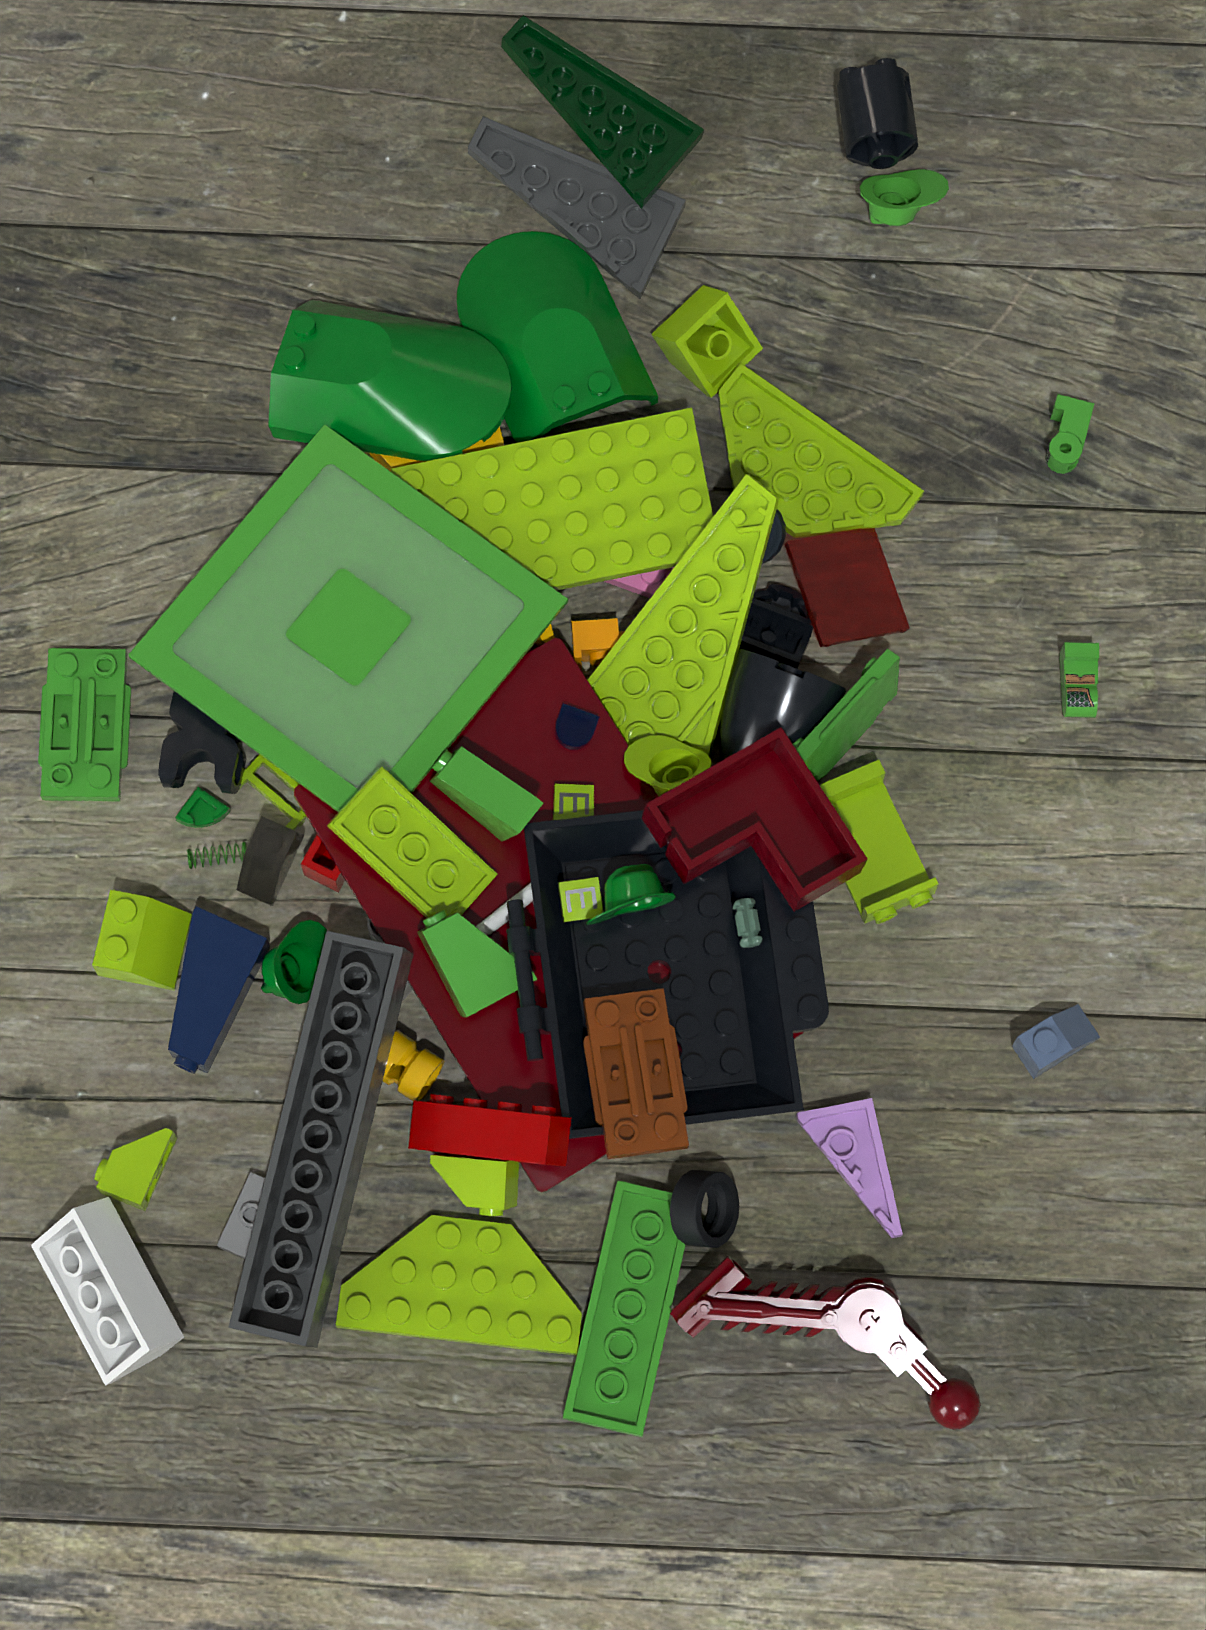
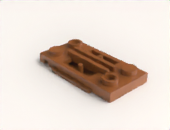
[583,988,689,1160]

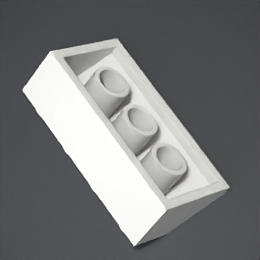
[31,1197,184,1386]

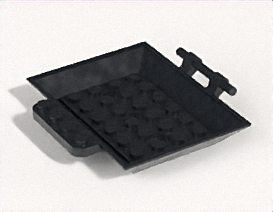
[506,810,829,1139]

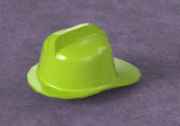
[624,735,711,797]

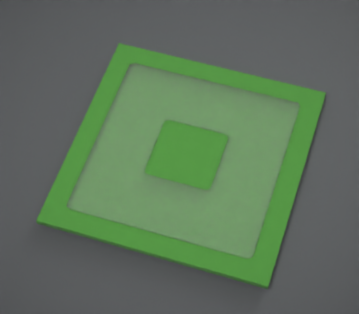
[128,425,568,812]

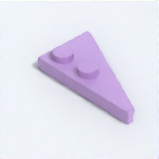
[796,1098,903,1239]

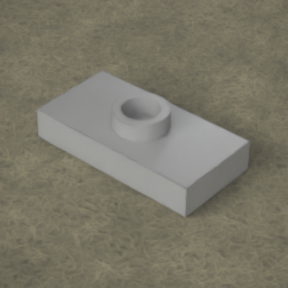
[217,1172,265,1259]

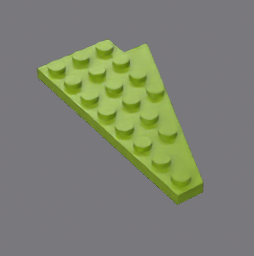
[587,474,779,758]

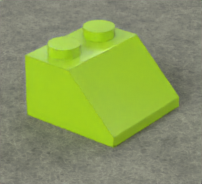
[651,285,763,398]
[92,889,192,991]

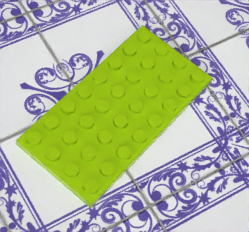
[391,407,713,591]

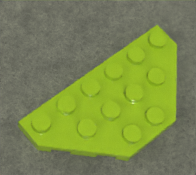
[718,363,924,538]
[336,1215,582,1356]

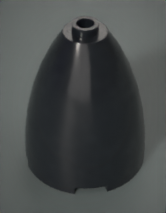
[719,649,846,762]

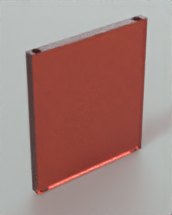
[784,528,910,647]

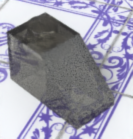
[236,816,304,906]

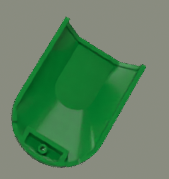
[456,231,658,444]
[268,300,512,461]

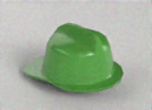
[860,169,949,226]

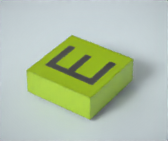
[553,784,594,820]
[558,877,603,922]

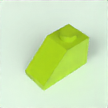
[94,1128,177,1211]
[430,1152,519,1216]

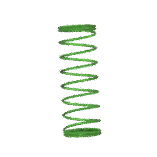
[187,842,248,869]

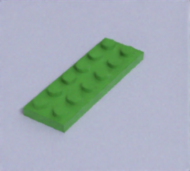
[563,1180,685,1437]

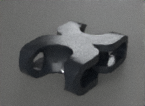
[158,691,246,794]

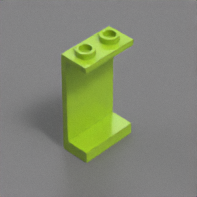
[820,760,939,924]

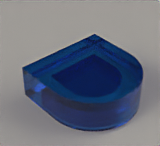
[554,703,600,750]

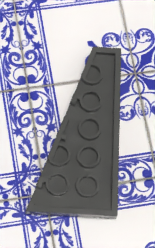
[468,116,686,299]

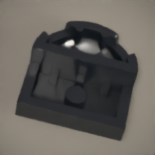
[739,584,816,669]

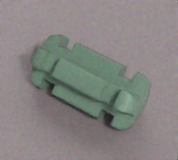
[733,898,762,948]

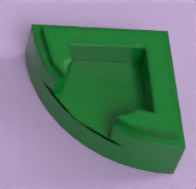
[175,787,231,828]

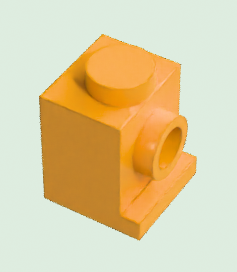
[572,618,625,669]

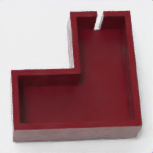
[642,727,868,912]

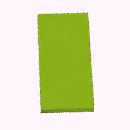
[327,766,497,918]

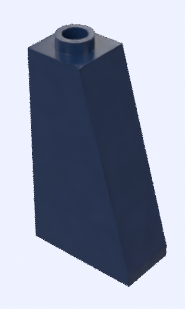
[168,906,270,1074]

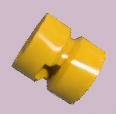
[383,1030,445,1102]

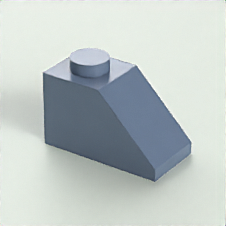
[1012,1004,1100,1079]

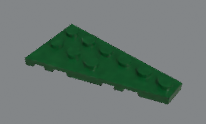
[501,15,704,209]

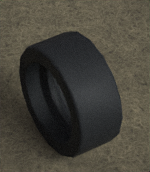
[670,1170,740,1248]

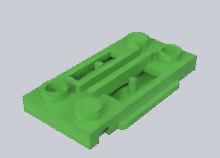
[38,648,131,801]
[793,649,900,782]

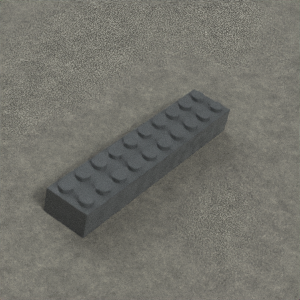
[228,931,414,1348]

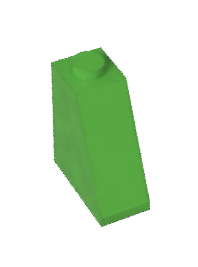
[430,746,543,841]
[417,910,537,1017]

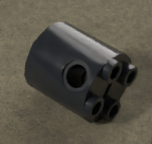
[837,58,919,169]

